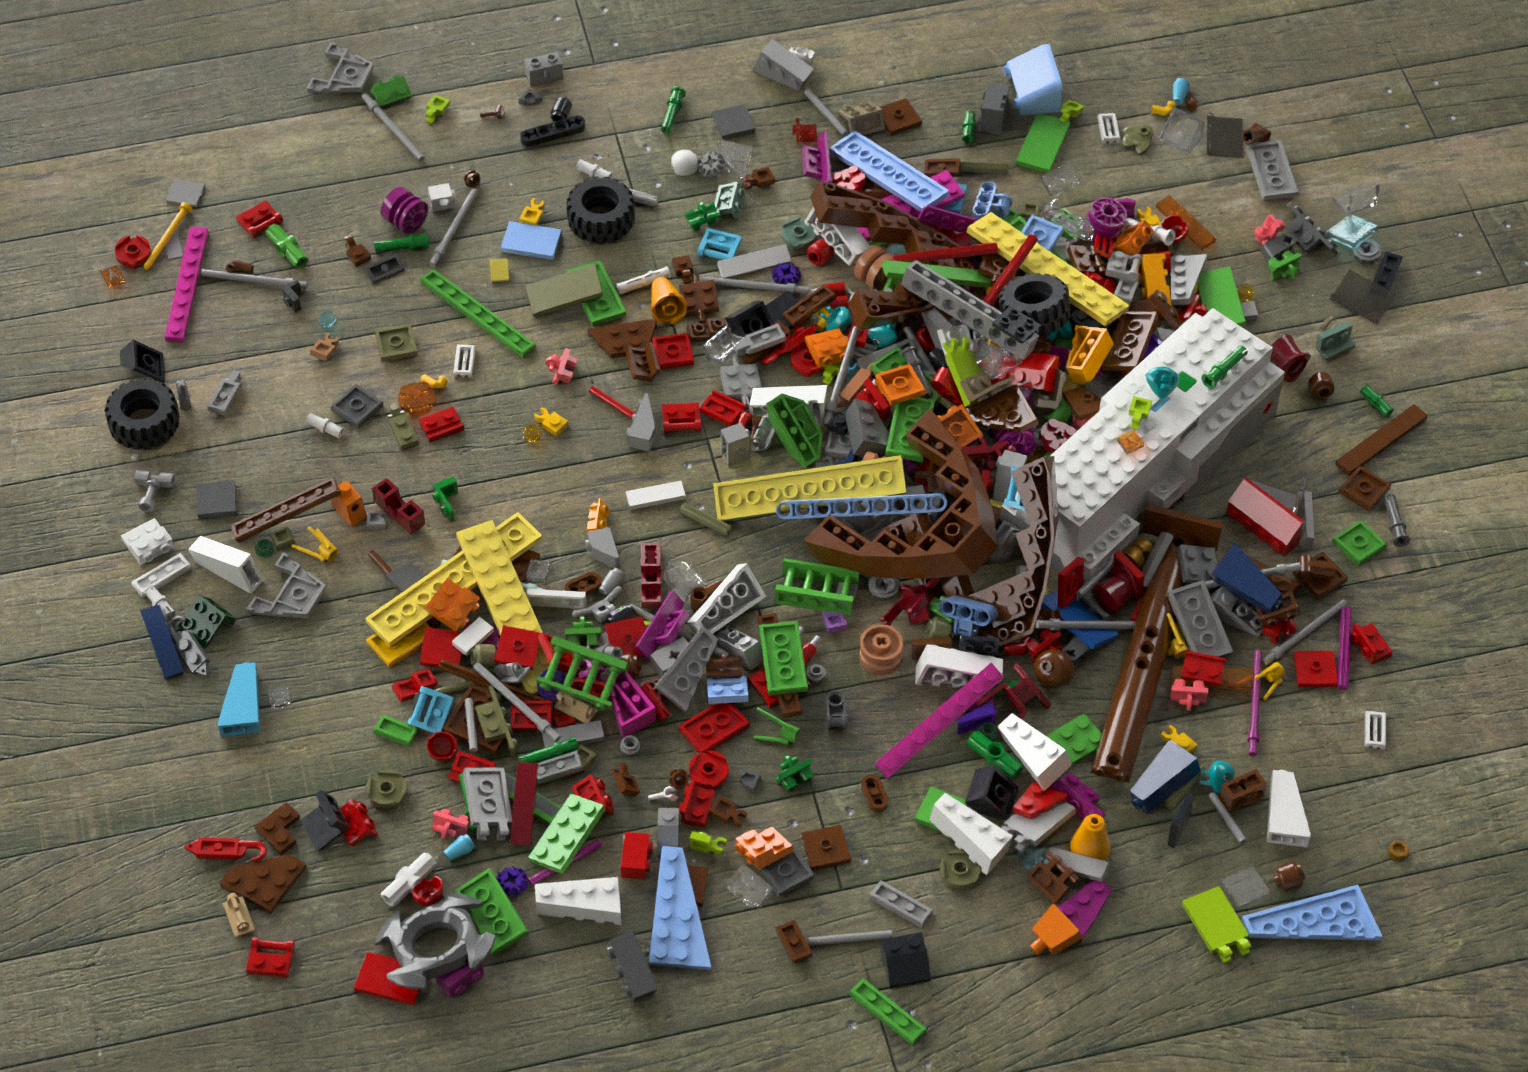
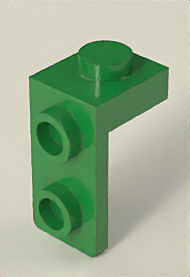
[432,476,458,522]

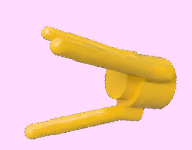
[291,526,339,562]
[1167,613,1189,659]
[1235,662,1285,701]

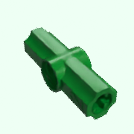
[966,731,1024,780]

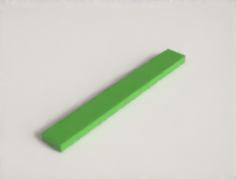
[882,260,1017,288]
[420,269,536,358]

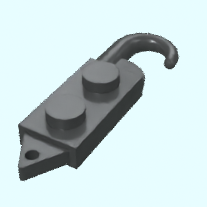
[168,615,210,676]

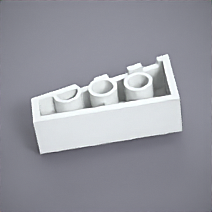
[804,207,870,266]
[749,385,827,426]
[687,563,766,635]
[915,644,1003,687]
[998,714,1072,791]
[929,793,1013,875]
[535,877,621,925]

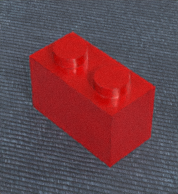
[620,832,654,880]

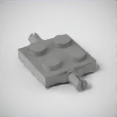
[719,356,762,409]

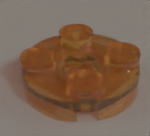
[398,381,436,416]

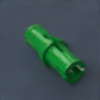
[962,110,976,143]
[1359,385,1394,418]

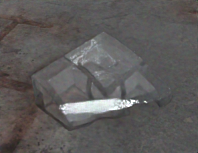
[716,140,753,180]
[1047,210,1094,241]

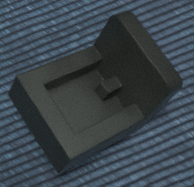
[282,280,301,313]

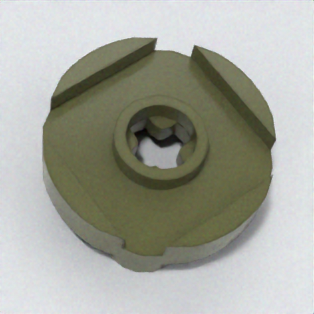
[366,770,407,808]
[940,849,981,889]

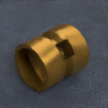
[1122,537,1153,570]

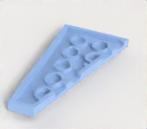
[649,846,712,970]
[1242,885,1383,941]

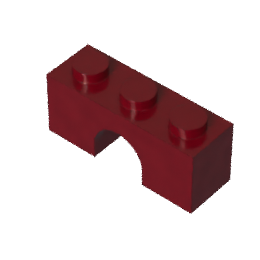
[372,478,425,535]

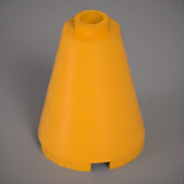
[651,277,687,324]
[1070,814,1111,861]

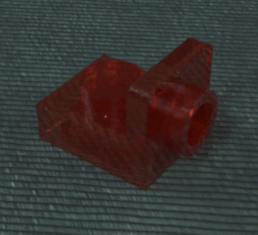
[792,118,817,142]

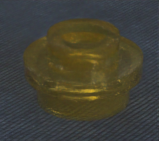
[1237,284,1255,301]
[523,424,542,442]

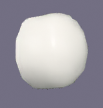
[789,47,815,65]
[671,150,698,176]

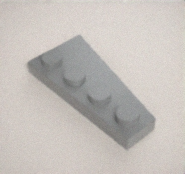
[1171,254,1207,305]
[654,626,718,712]

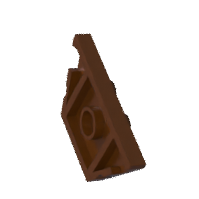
[587,319,657,359]

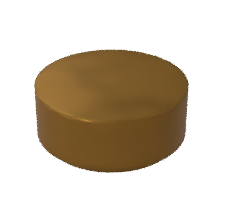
[1387,840,1409,862]

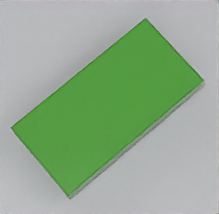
[374,715,419,747]

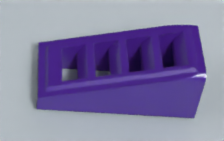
[956,701,996,734]

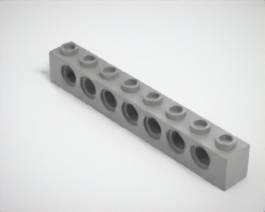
[901,260,1039,360]

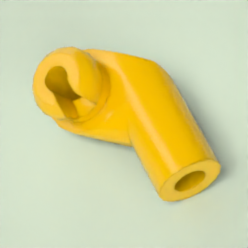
[1151,101,1177,116]
[817,307,830,332]
[420,374,449,389]

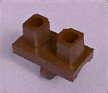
[706,654,742,679]

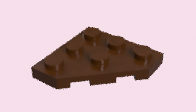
[966,384,1039,432]
[443,684,506,755]
[219,854,307,914]

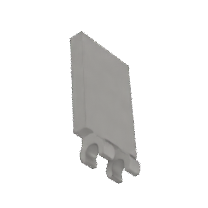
[463,768,512,841]
[1001,802,1076,853]

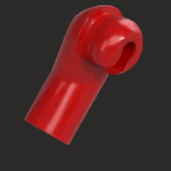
[735,412,753,429]
[1004,636,1031,656]

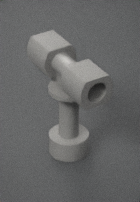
[134,470,176,512]

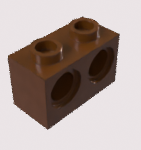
[1219,769,1267,812]

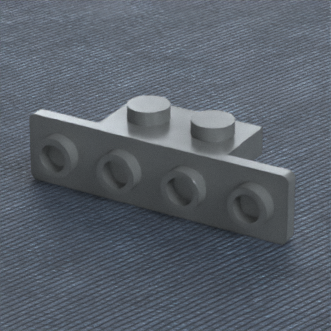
[1285,203,1338,255]

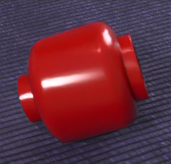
[807,239,834,266]

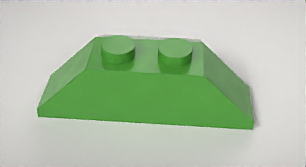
[766,393,823,468]

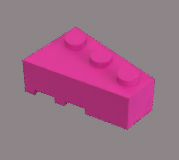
[606,672,656,739]

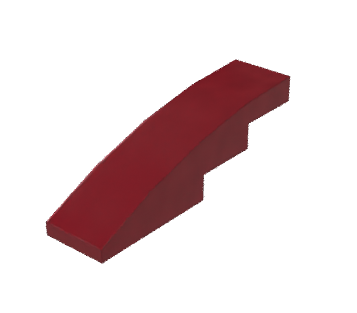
[641,543,661,608]
[510,762,539,845]

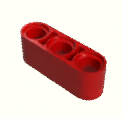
[931,367,971,411]

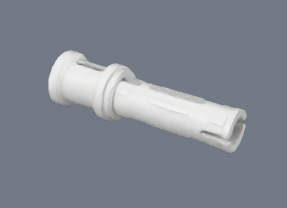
[1124,218,1175,246]

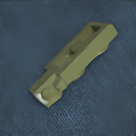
[388,402,419,450]

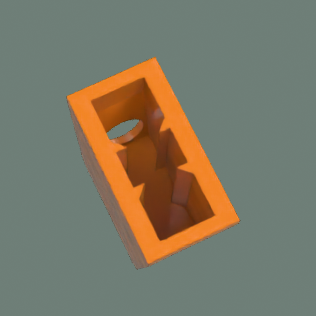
[331,481,367,528]
[1030,903,1082,955]

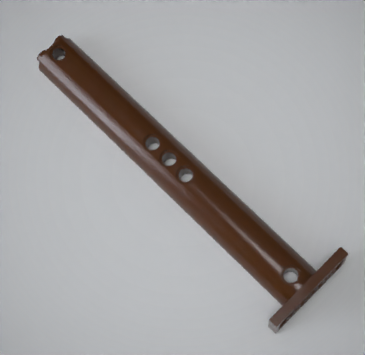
[1090,504,1223,783]

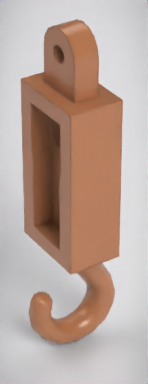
[825,363,874,418]

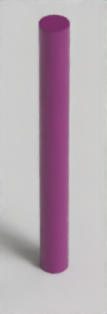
[528,839,602,886]

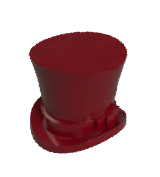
[1270,335,1311,382]
[1093,566,1139,615]

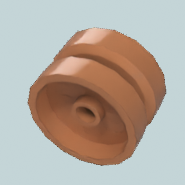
[854,245,893,291]
[859,624,903,675]

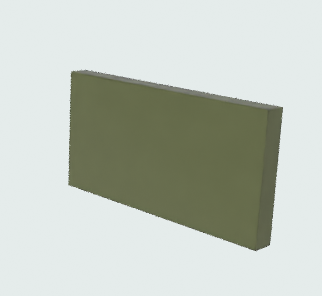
[526,264,603,317]

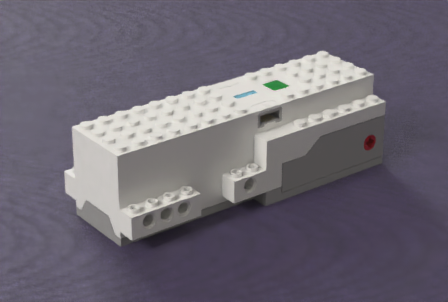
[1000,308,1285,582]

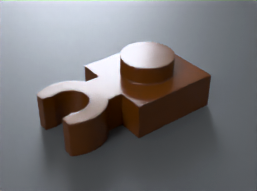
[709,795,747,827]

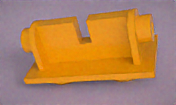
[586,498,609,533]

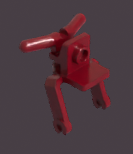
[962,436,1016,475]
[880,578,942,626]
[975,664,1051,737]

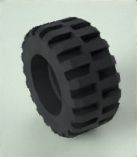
[566,176,635,244]
[999,273,1071,337]
[105,378,180,450]

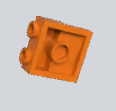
[1113,220,1154,255]
[805,328,853,368]
[875,364,925,405]
[937,404,983,447]
[424,578,481,631]
[735,827,794,870]

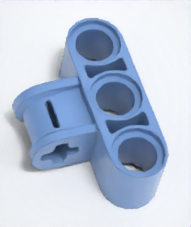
[973,182,1013,219]
[939,595,999,637]

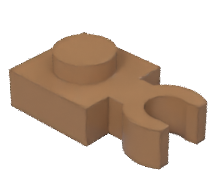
[310,333,339,361]

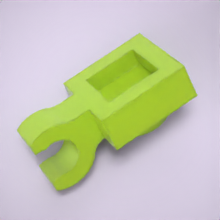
[425,95,450,124]
[1059,100,1085,122]
[823,362,842,385]
[1128,396,1152,430]
[690,831,727,855]

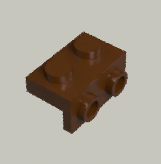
[625,342,660,382]
[1255,592,1300,627]

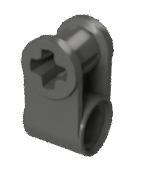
[1260,233,1296,261]
[1062,636,1094,669]
[826,690,847,730]

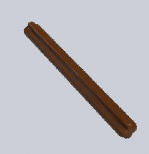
[439,660,550,701]

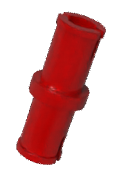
[640,682,671,722]

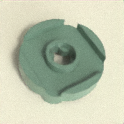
[782,217,817,251]

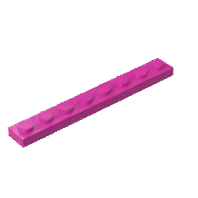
[165,227,209,342]
[874,662,1004,779]

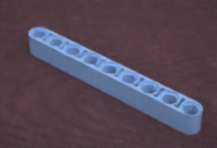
[776,493,948,519]

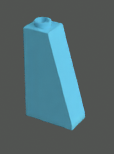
[218,662,261,737]

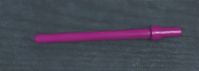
[1247,650,1262,756]

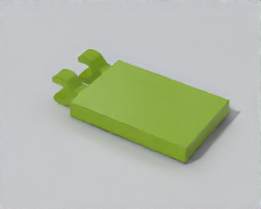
[943,337,987,407]
[1182,886,1251,963]

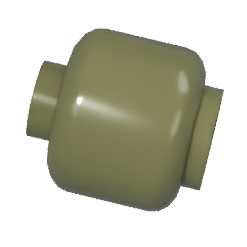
[925,616,954,640]
[470,644,497,669]

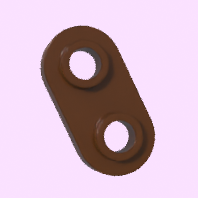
[565,572,601,596]
[861,775,888,812]

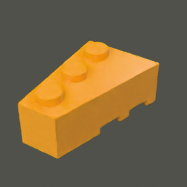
[1138,253,1172,319]
[1066,325,1114,385]

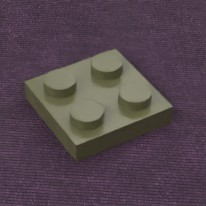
[375,323,418,362]

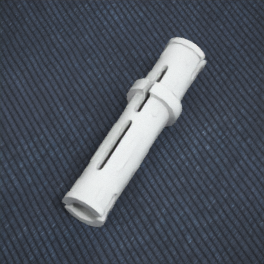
[616,266,671,295]

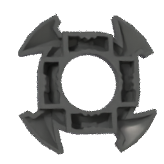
[375,893,496,989]

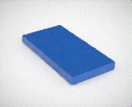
[1041,591,1119,649]

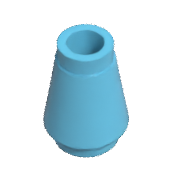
[1173,78,1190,105]
[444,833,475,861]

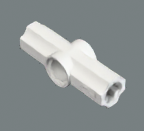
[381,853,437,907]

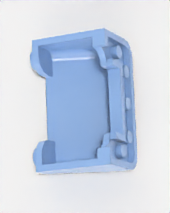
[1004,44,1062,116]

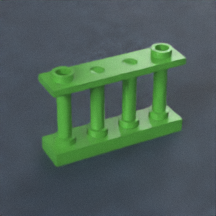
[774,558,860,616]
[536,636,629,711]

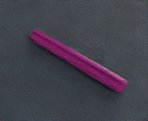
[1337,606,1352,690]

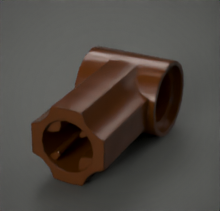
[1241,123,1272,145]
[1296,555,1336,581]
[690,581,723,612]

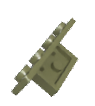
[475,685,518,759]

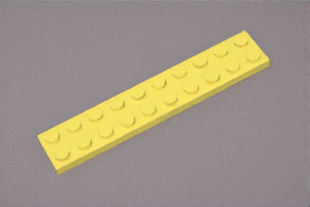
[967,212,1129,326]
[713,455,907,521]
[365,512,543,647]
[456,520,559,695]

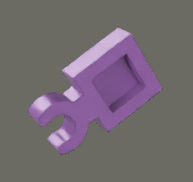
[822,611,847,634]

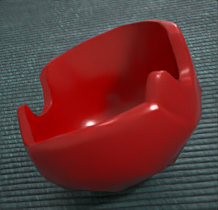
[1161,215,1189,243]
[916,325,936,353]
[426,732,457,762]
[412,876,444,906]

